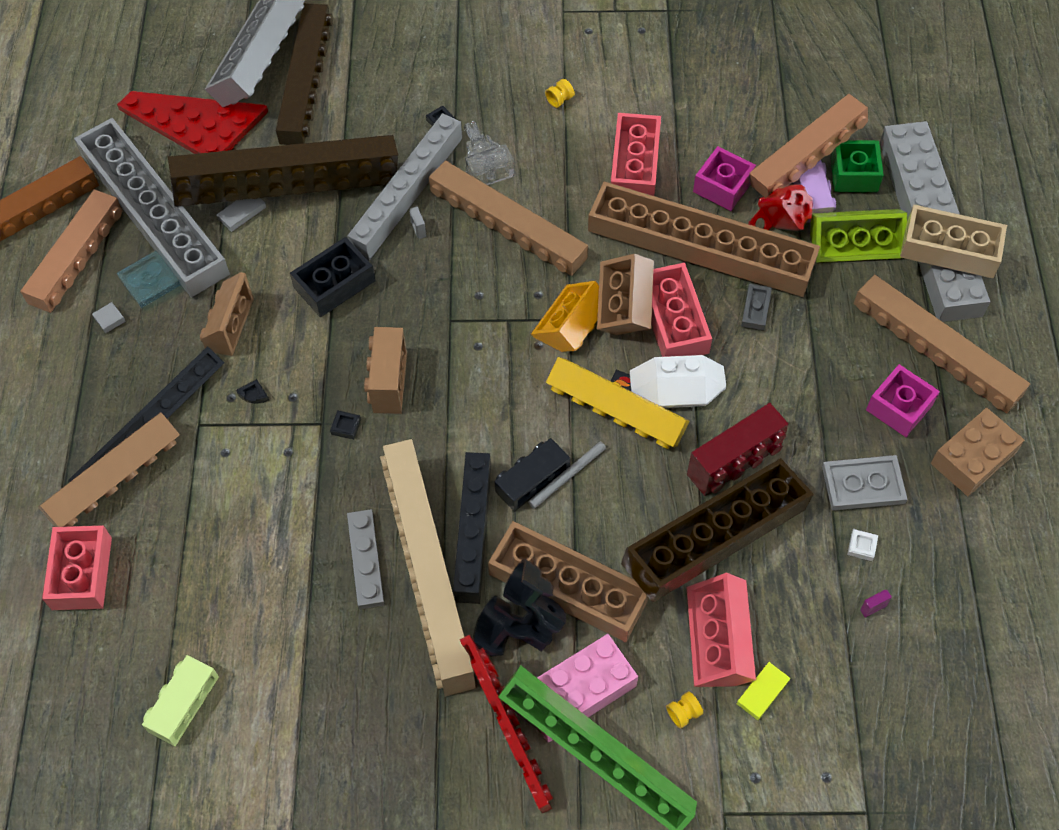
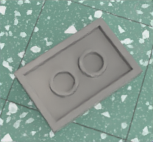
[822,455,908,511]

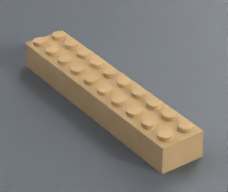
[380,439,476,697]

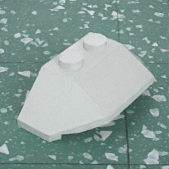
[630,355,726,408]

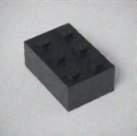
[290,237,376,318]

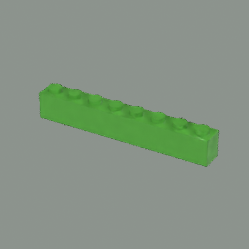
[498,665,697,830]

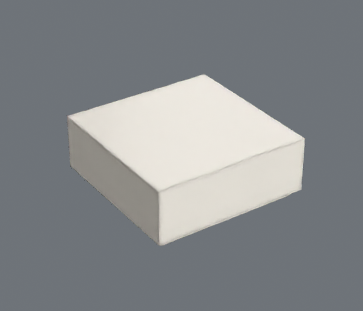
[847,529,878,561]

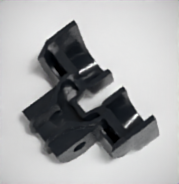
[473,559,566,656]

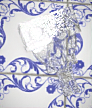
[464,121,514,185]

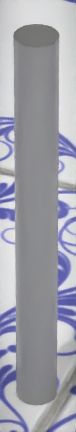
[528,442,606,509]

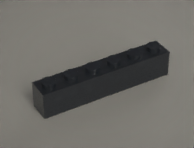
[453,452,491,604]

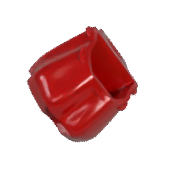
[748,184,813,231]

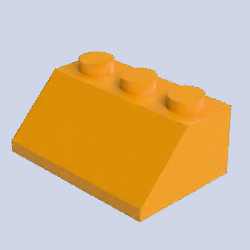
[531,281,599,352]

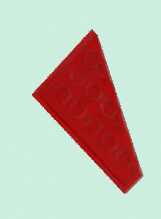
[117,91,268,154]
[459,635,553,814]

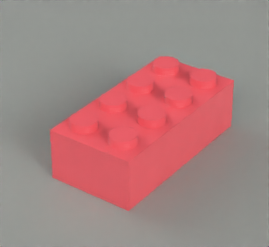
[611,113,661,196]
[651,263,712,357]

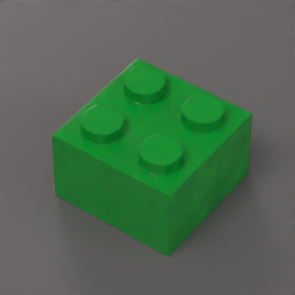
[830,140,884,192]

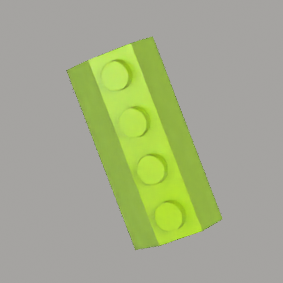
[810,209,907,262]

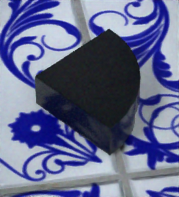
[236,379,269,404]

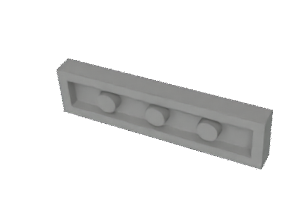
[347,509,384,609]

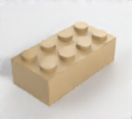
[900,204,1007,278]

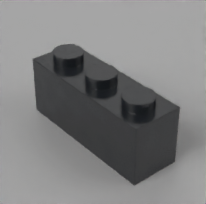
[494,438,570,512]

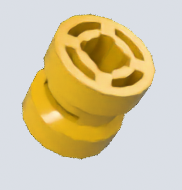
[545,79,575,108]
[666,691,703,729]

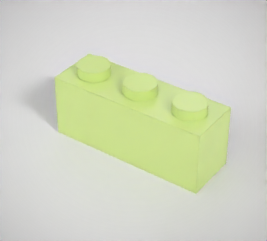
[142,655,219,746]

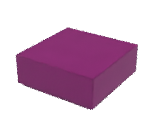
[860,590,892,618]

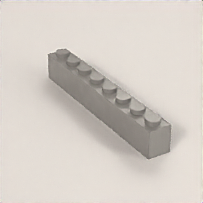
[347,113,462,260]

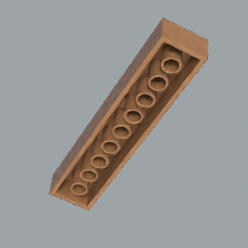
[588,181,820,297]

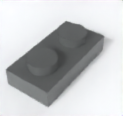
[741,283,772,330]

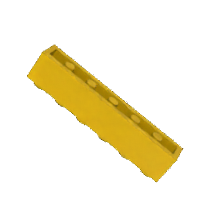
[546,357,690,449]

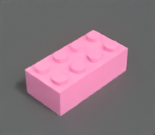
[537,634,638,743]

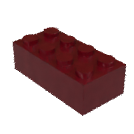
[687,403,789,496]

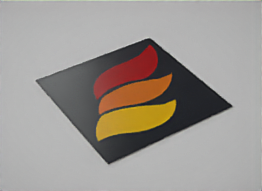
[611,369,631,391]

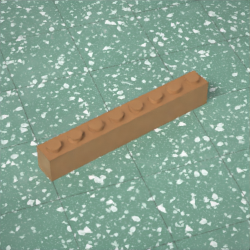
[429,160,588,276]
[854,275,1030,414]

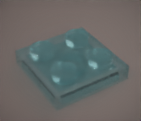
[117,251,181,308]

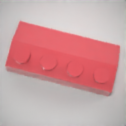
[687,573,756,687]

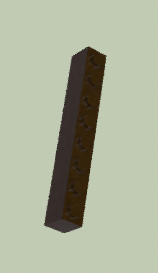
[276,3,333,145]

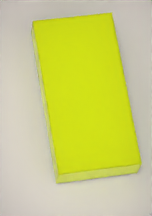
[737,662,791,720]

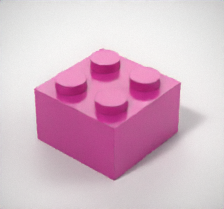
[693,146,756,211]
[866,364,940,437]

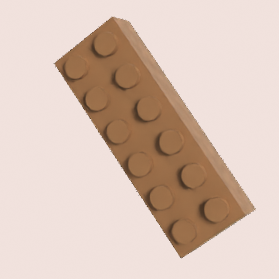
[488,521,649,642]

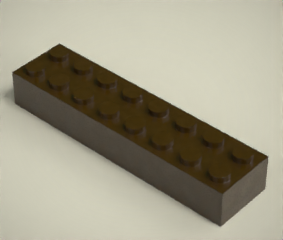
[621,458,814,603]

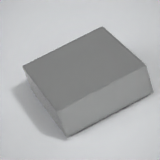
[410,207,426,239]
[92,302,126,334]

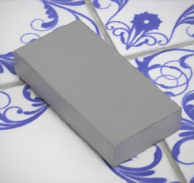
[216,198,266,232]

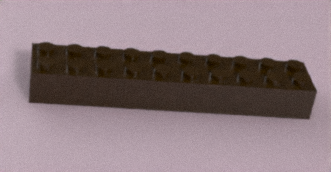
[167,135,398,207]

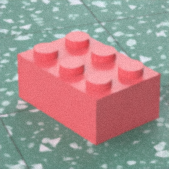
[42,526,112,610]

